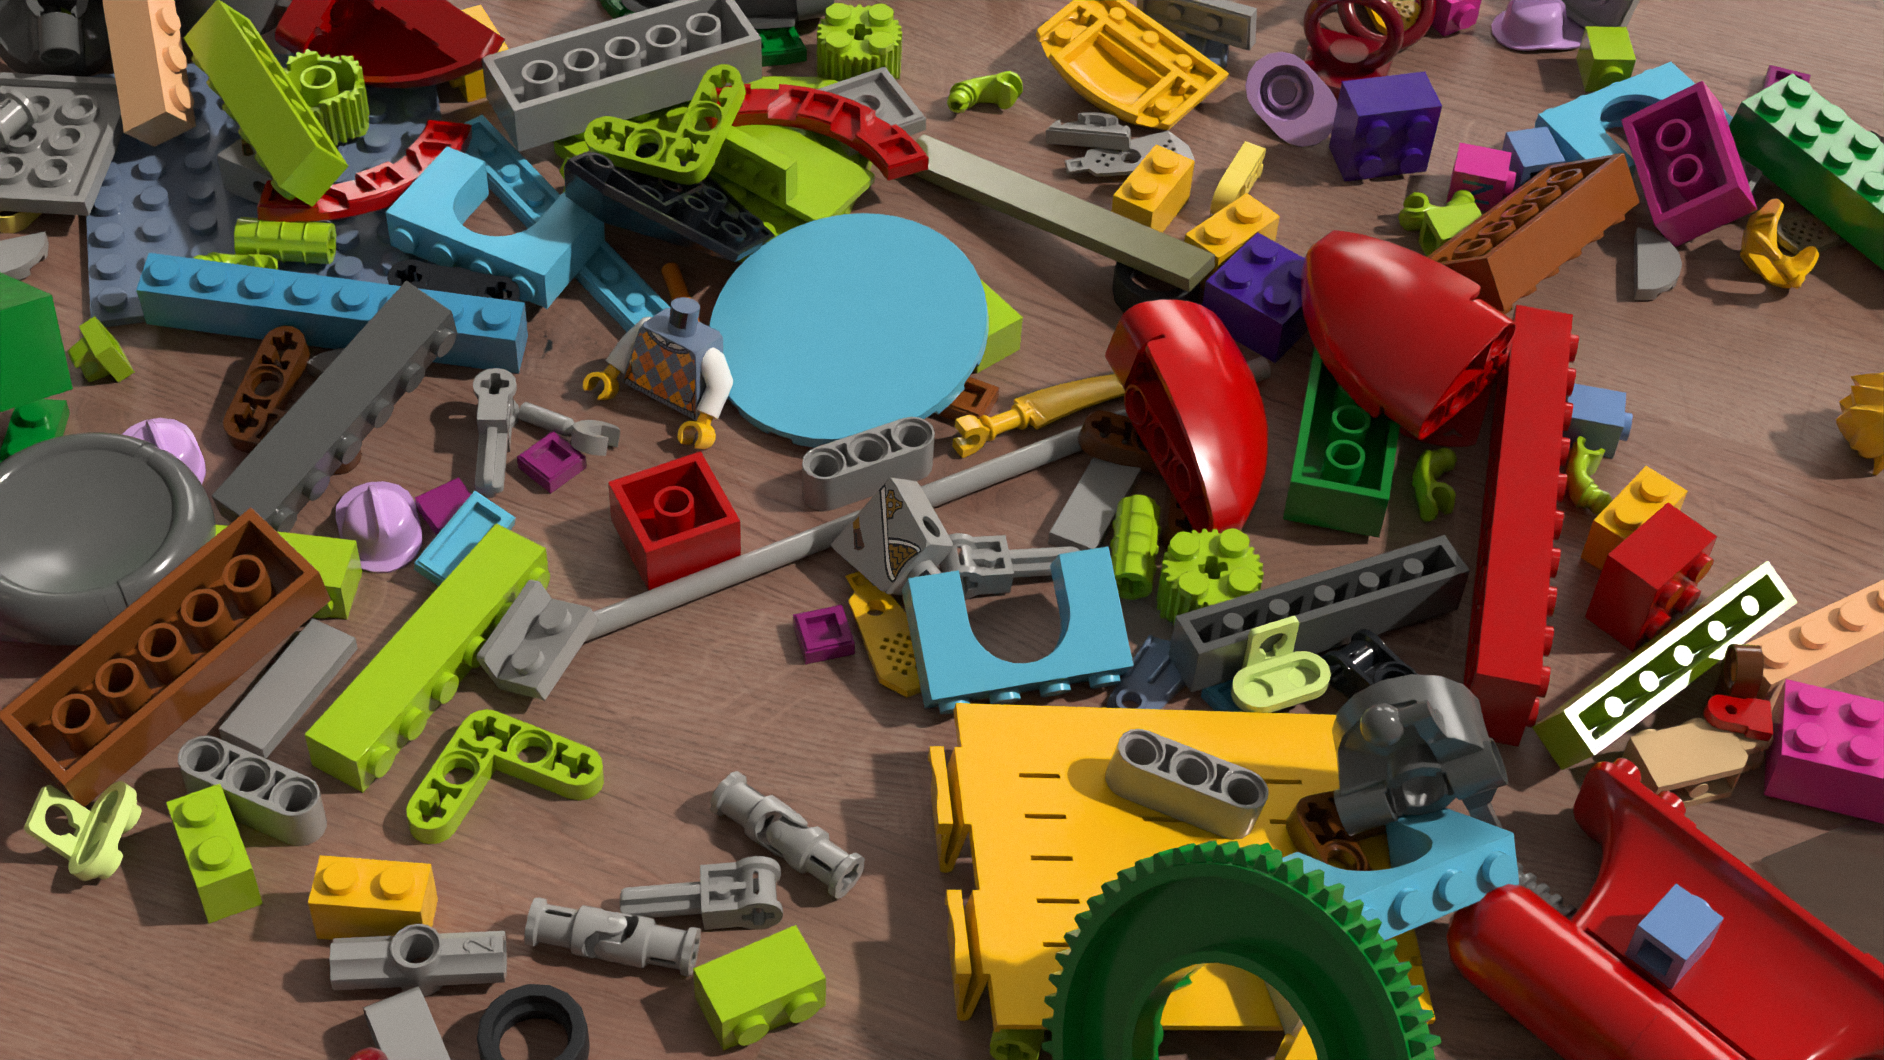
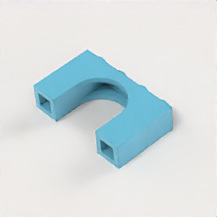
[1535,62,1733,179]
[386,147,605,309]
[902,546,1133,714]
[1282,807,1519,941]

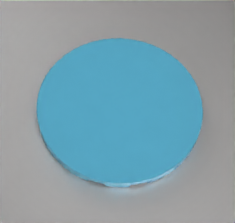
[709,213,989,448]

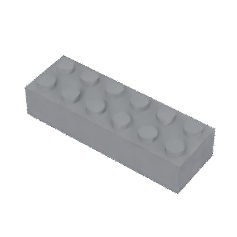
[482,0,762,152]

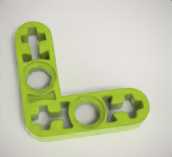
[584,64,746,185]
[406,709,604,844]

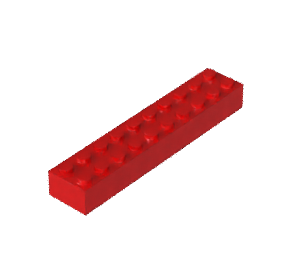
[1462,304,1579,747]

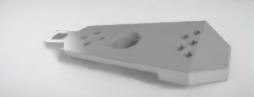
[1065,131,1195,177]

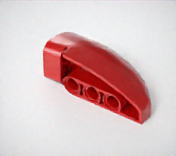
[275,0,505,88]
[1301,230,1517,440]
[1105,300,1268,534]

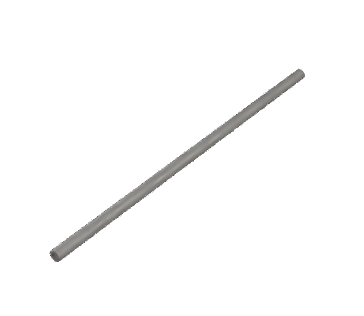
[585,356,1271,642]

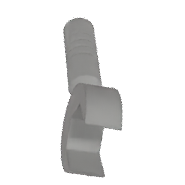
[518,402,620,456]

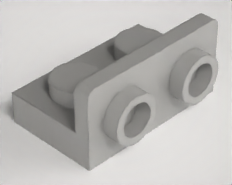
[477,580,599,701]

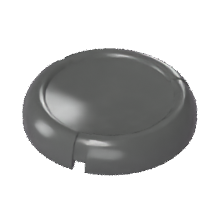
[0,432,216,646]

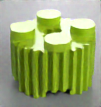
[817,3,902,82]
[283,49,370,146]
[1156,528,1264,626]

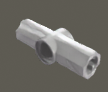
[329,924,507,996]

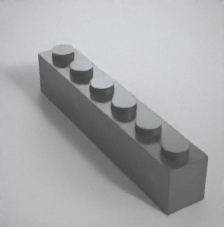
[212,281,457,533]
[1168,535,1470,693]

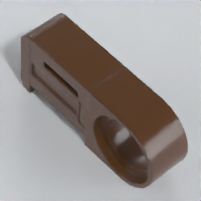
[1707,644,1764,701]

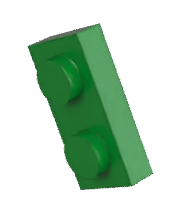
[0,399,70,463]

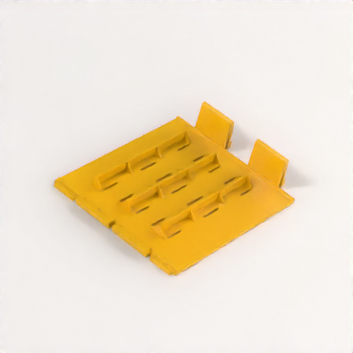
[928,703,1436,1032]

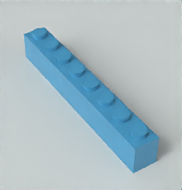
[136,253,528,374]

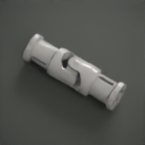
[710,771,865,899]
[524,897,701,977]

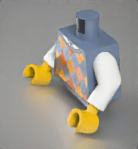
[583,297,733,450]

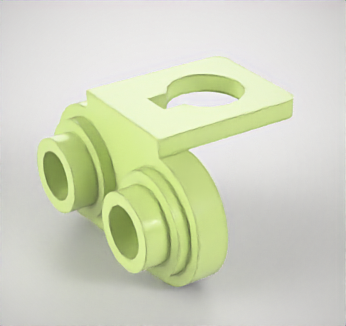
[1231,616,1331,713]
[24,781,142,881]

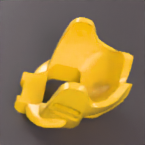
[1740,199,1819,289]

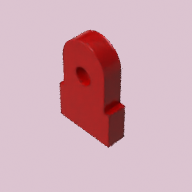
[1703,695,1773,742]

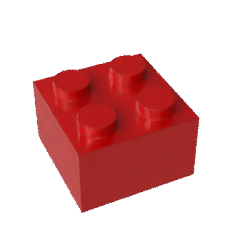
[608,451,741,591]
[1585,502,1718,652]

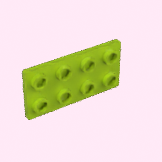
[691,124,875,222]

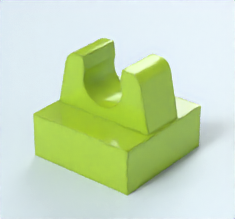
[67,316,135,383]

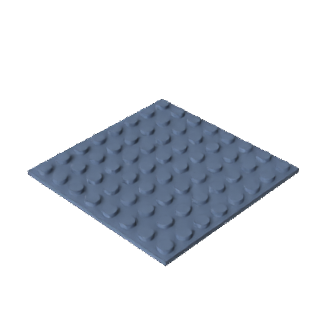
[86,53,442,327]

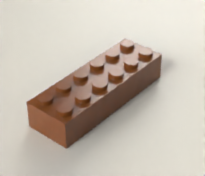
[1427,153,1640,314]
[0,507,331,807]

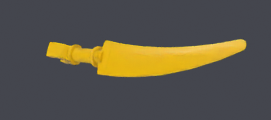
[952,374,1125,458]

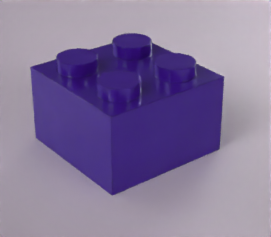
[1329,71,1442,182]
[1202,232,1308,363]

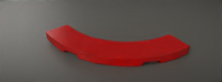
[704,84,929,181]
[257,120,472,222]

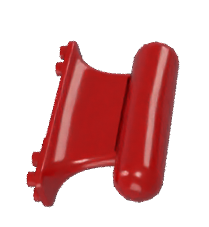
[1447,758,1884,1060]

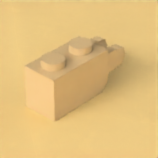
[1622,718,1774,808]

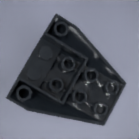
[564,143,775,262]

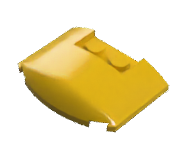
[1036,0,1229,131]

